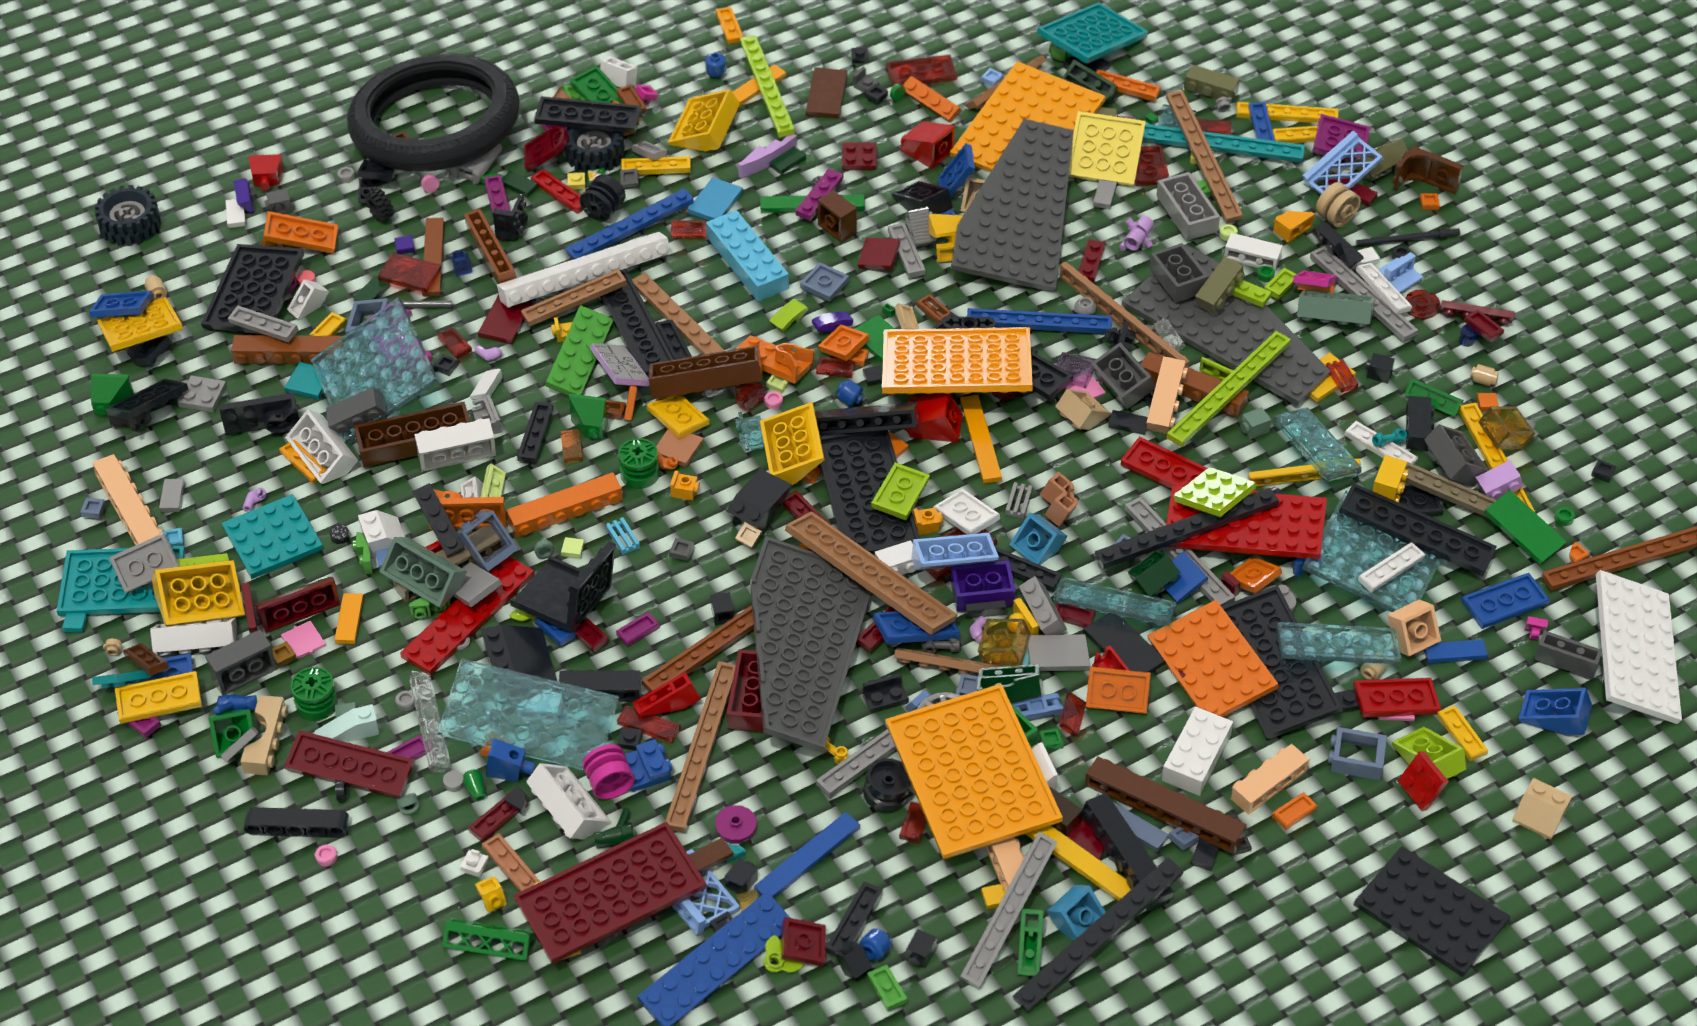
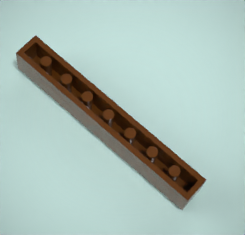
[1085,756,1247,854]

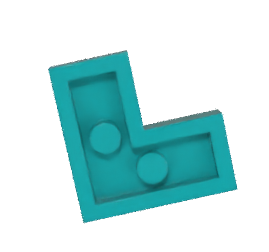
[92,671,151,688]

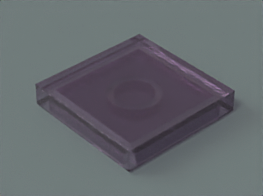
[1057,352,1096,388]

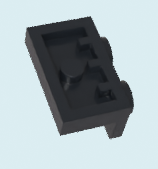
[863,673,909,714]

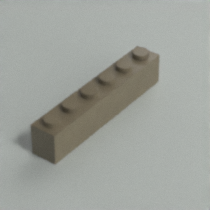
[393,524,504,604]

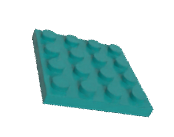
[221,494,324,579]

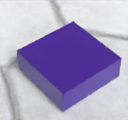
[394,235,415,254]

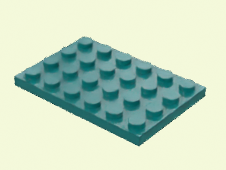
[1037,2,1149,64]
[57,546,185,616]

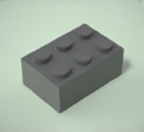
[1150,243,1209,303]
[1091,342,1156,410]
[1424,424,1489,487]
[205,629,277,695]

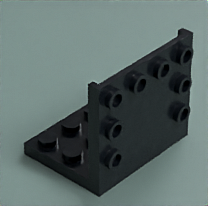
[510,541,616,633]

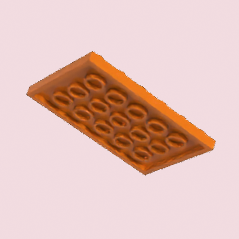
[1147,600,1279,717]

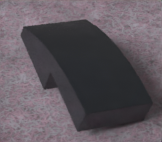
[358,178,377,203]

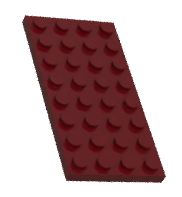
[513,821,707,964]

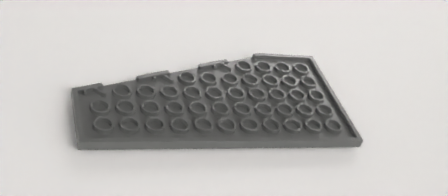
[951,119,1074,292]
[1122,245,1331,406]
[750,536,871,752]

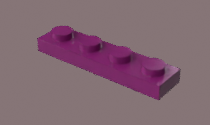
[795,168,844,221]

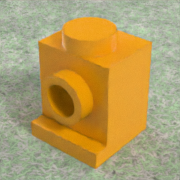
[670,471,700,501]
[913,508,943,535]

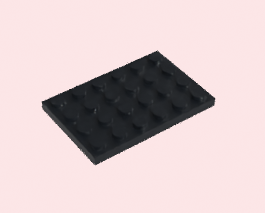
[201,244,305,334]
[1353,846,1511,977]

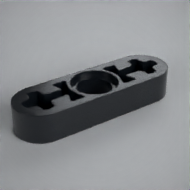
[943,317,996,329]

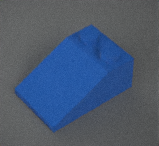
[1519,688,1592,735]

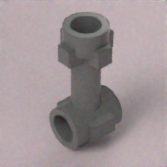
[922,638,960,654]

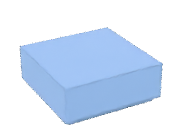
[981,68,1004,86]

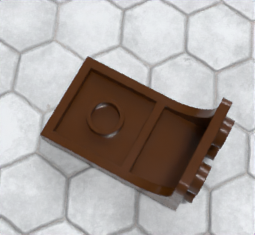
[1392,145,1464,195]

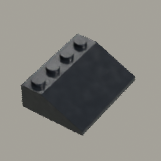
[481,625,558,705]

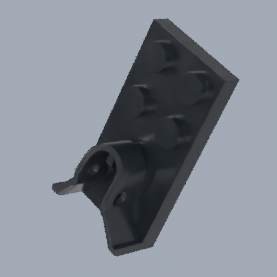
[106,379,189,431]
[219,393,300,435]

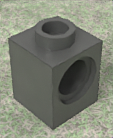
[264,188,293,214]

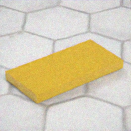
[115,671,202,724]

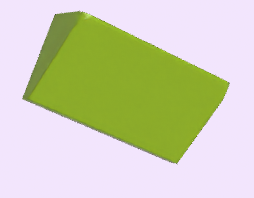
[1199,357,1233,381]

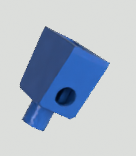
[486,738,535,782]

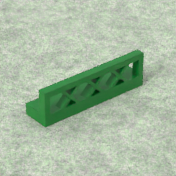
[442,918,534,961]

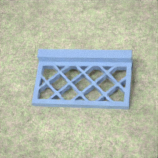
[1303,131,1383,195]
[672,849,740,936]

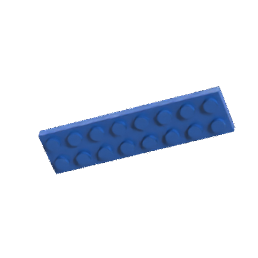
[637,891,790,1026]

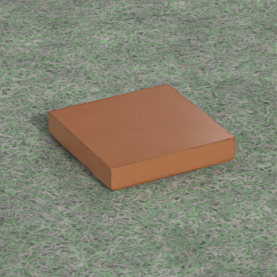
[656,429,704,467]

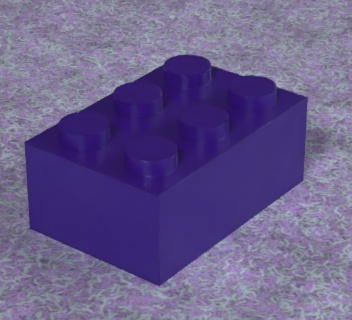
[950,560,1016,611]

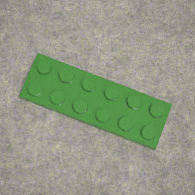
[545,305,613,396]

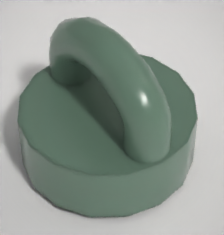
[534,537,554,559]
[396,793,420,815]

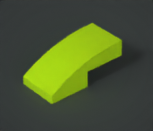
[769,299,808,332]

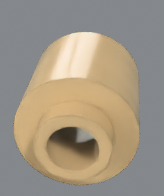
[145,275,167,301]
[1470,364,1499,386]
[1360,652,1388,680]

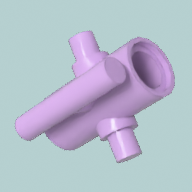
[1119,216,1154,251]

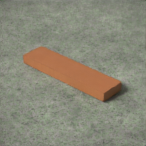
[482,833,540,892]

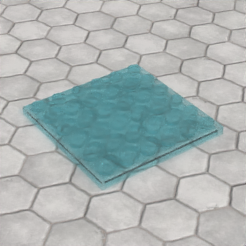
[311,298,438,444]
[1302,490,1442,612]

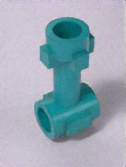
[1372,428,1407,447]

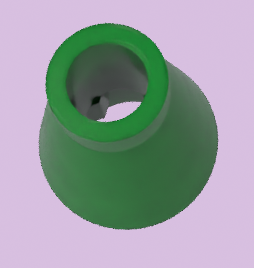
[462,769,486,802]

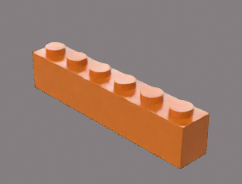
[506,472,623,538]

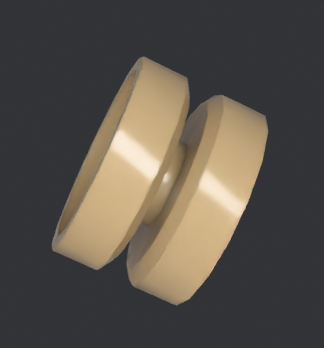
[1316,182,1361,228]

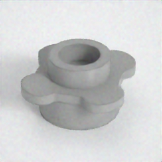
[1214,97,1232,112]

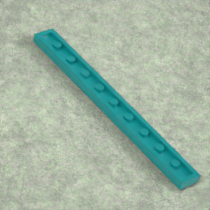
[1142,124,1305,163]

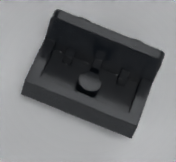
[127,336,172,366]

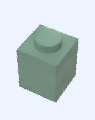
[1240,407,1271,439]

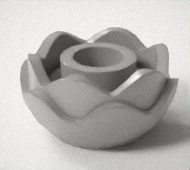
[1074,297,1096,315]

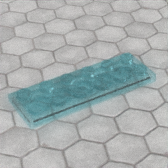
[1274,407,1362,482]
[1053,577,1177,626]
[1276,622,1402,664]

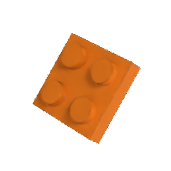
[818,325,870,361]
[1230,556,1282,593]

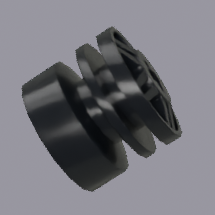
[579,175,626,221]

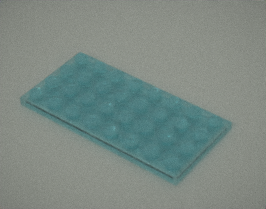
[438,658,619,770]

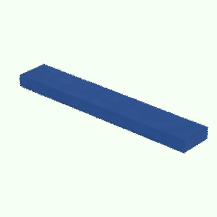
[754,812,860,899]

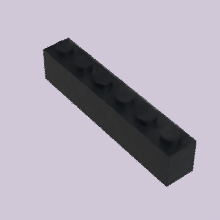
[815,402,920,436]
[1082,793,1174,912]

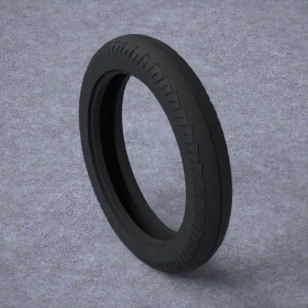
[347,54,519,172]

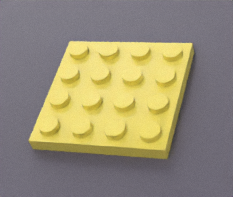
[1069,111,1146,187]

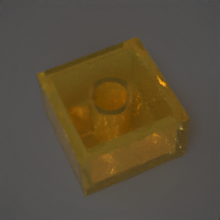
[1478,406,1536,449]
[977,619,1031,665]

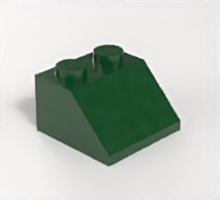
[1128,549,1181,597]

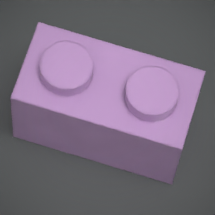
[1476,460,1524,500]

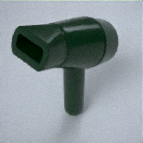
[593,808,635,848]

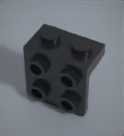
[493,194,528,242]

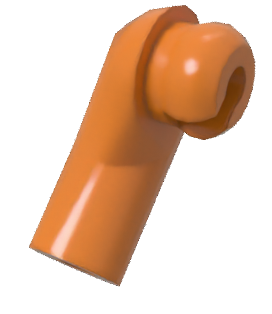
[658,451,678,470]

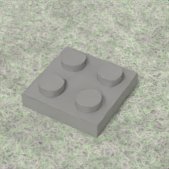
[178,376,227,413]

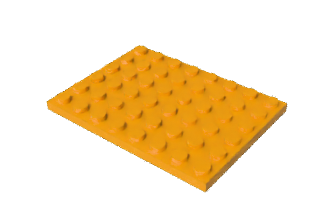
[950,61,1105,172]
[882,327,1033,395]
[885,684,1063,859]

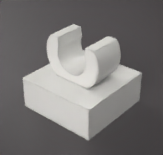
[460,849,489,877]

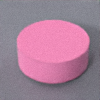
[421,175,439,192]
[764,391,783,409]
[315,845,337,866]

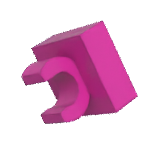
[635,85,658,105]
[1524,616,1548,640]

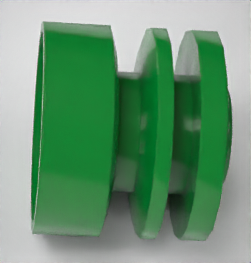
[618,438,659,489]
[290,667,338,721]

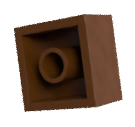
[818,190,857,243]

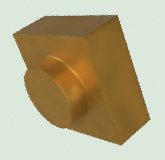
[272,641,297,668]

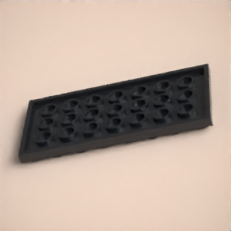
[819,430,920,555]
[1221,585,1343,740]

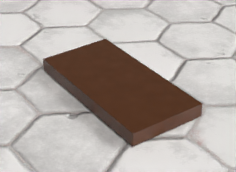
[806,68,848,119]

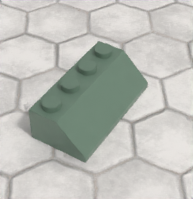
[1297,290,1376,327]
[379,537,467,607]

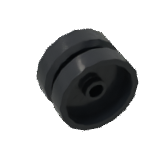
[863,758,911,812]

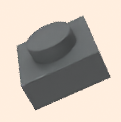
[620,168,639,188]
[669,538,694,561]

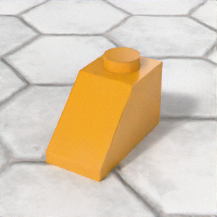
[1273,211,1315,243]

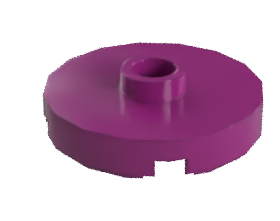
[715,805,757,844]

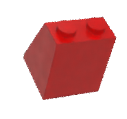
[901,121,955,169]
[903,393,963,442]

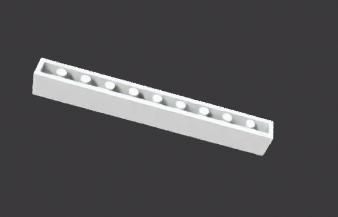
[497,232,670,307]

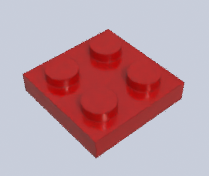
[1397,751,1449,811]

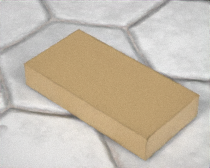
[895,303,919,329]

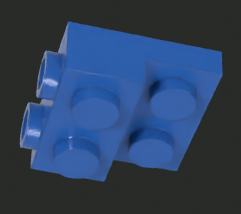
[624,739,672,793]

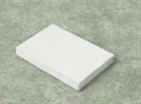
[933,489,1000,535]

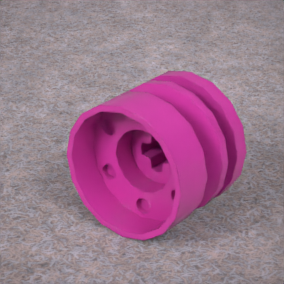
[582,744,635,800]

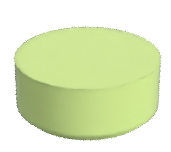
[1219,224,1237,241]

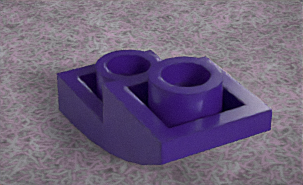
[811,312,854,333]

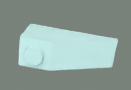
[315,704,379,742]

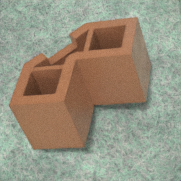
[1040,472,1078,527]

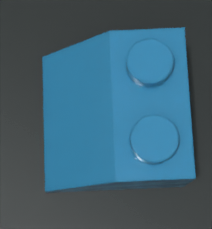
[1009,513,1068,565]
[1047,885,1106,941]

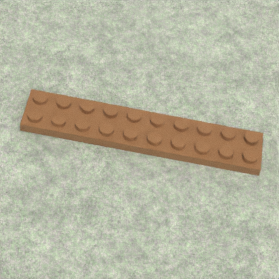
[785,511,958,635]

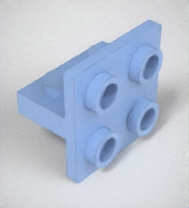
[1378,252,1423,293]

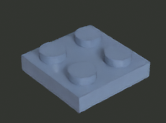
[800,262,849,302]

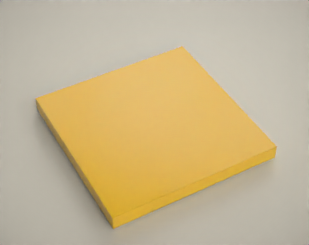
[96,297,183,352]

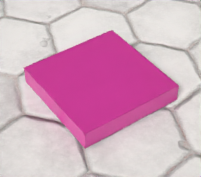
[1293,271,1337,287]

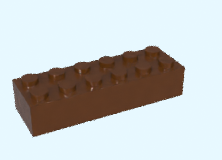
[648,345,763,400]
[354,401,470,467]

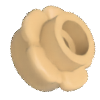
[103,638,123,656]

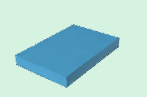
[688,177,743,221]

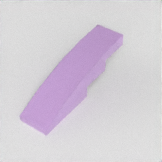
[738,134,797,178]

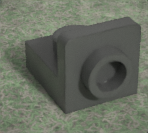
[853,67,879,93]

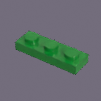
[1404,378,1464,417]

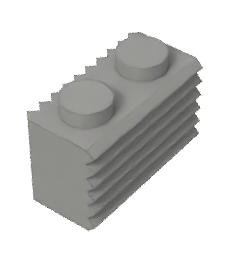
[905,207,937,248]

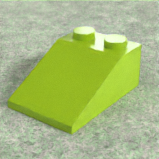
[1392,727,1466,779]

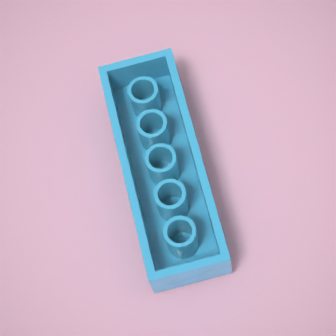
[706,210,789,302]

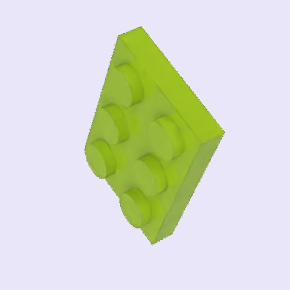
[871,462,930,520]

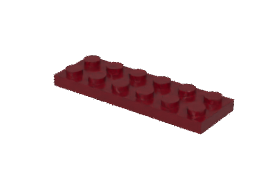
[284,730,415,798]

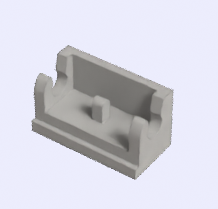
[471,394,502,434]

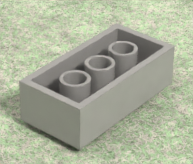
[1156,172,1220,241]

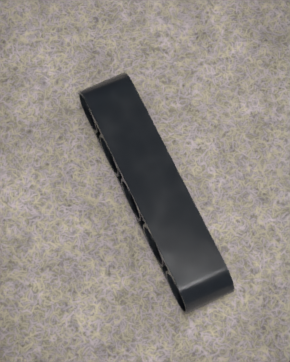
[243,807,349,838]

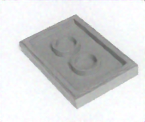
[109,533,180,593]
[453,562,502,607]
[1026,634,1090,671]

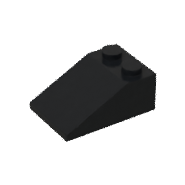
[891,181,953,214]
[726,469,793,534]

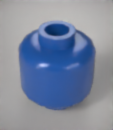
[705,52,727,78]
[836,380,864,407]
[859,929,891,961]

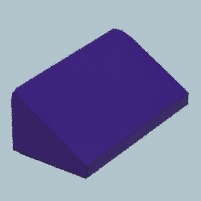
[234,178,254,214]

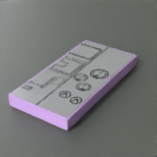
[590,343,649,386]

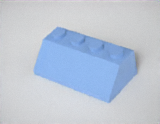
[912,533,999,570]

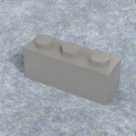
[1019,576,1067,635]

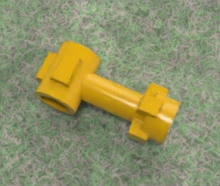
[824,737,849,765]

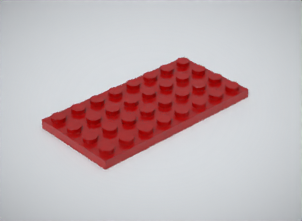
[1166,486,1327,559]

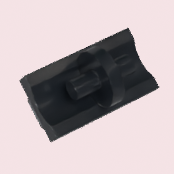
[1105,321,1136,352]

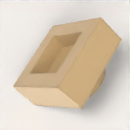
[735,522,762,549]

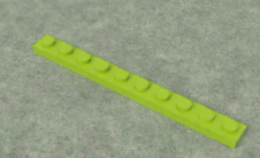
[740,35,795,138]
[1166,331,1291,447]

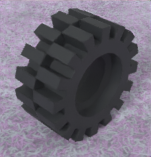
[365,188,394,222]

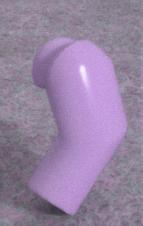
[475,345,503,361]
[242,488,266,512]
[969,616,987,643]

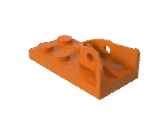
[262,211,338,254]
[736,335,815,384]
[429,489,507,529]

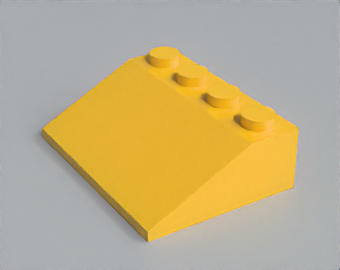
[668,89,740,152]
[760,402,825,485]
[152,560,245,626]

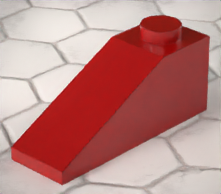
[633,672,701,717]

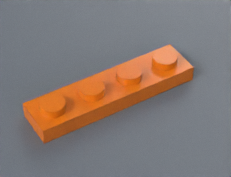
[1096,69,1161,102]
[903,76,961,123]

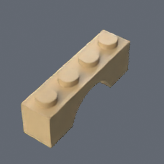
[240,695,288,776]

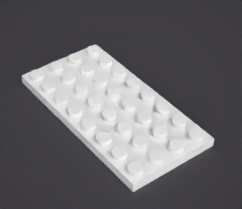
[1596,570,1682,724]

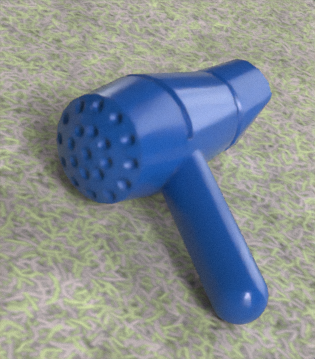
[213,694,257,715]

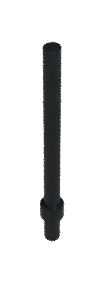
[1356,228,1460,247]

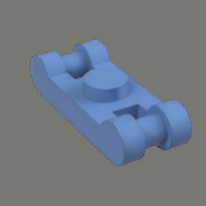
[1011,693,1065,720]

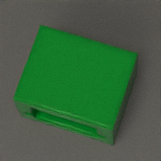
[1145,112,1159,125]
[882,303,895,318]

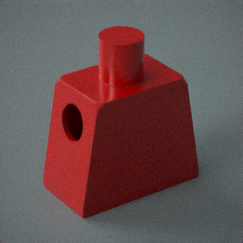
[249,154,284,191]

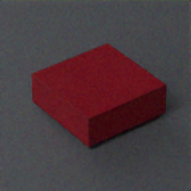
[1221,571,1241,597]

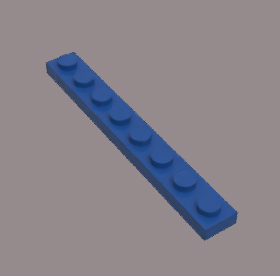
[566,188,694,260]
[967,308,1112,334]

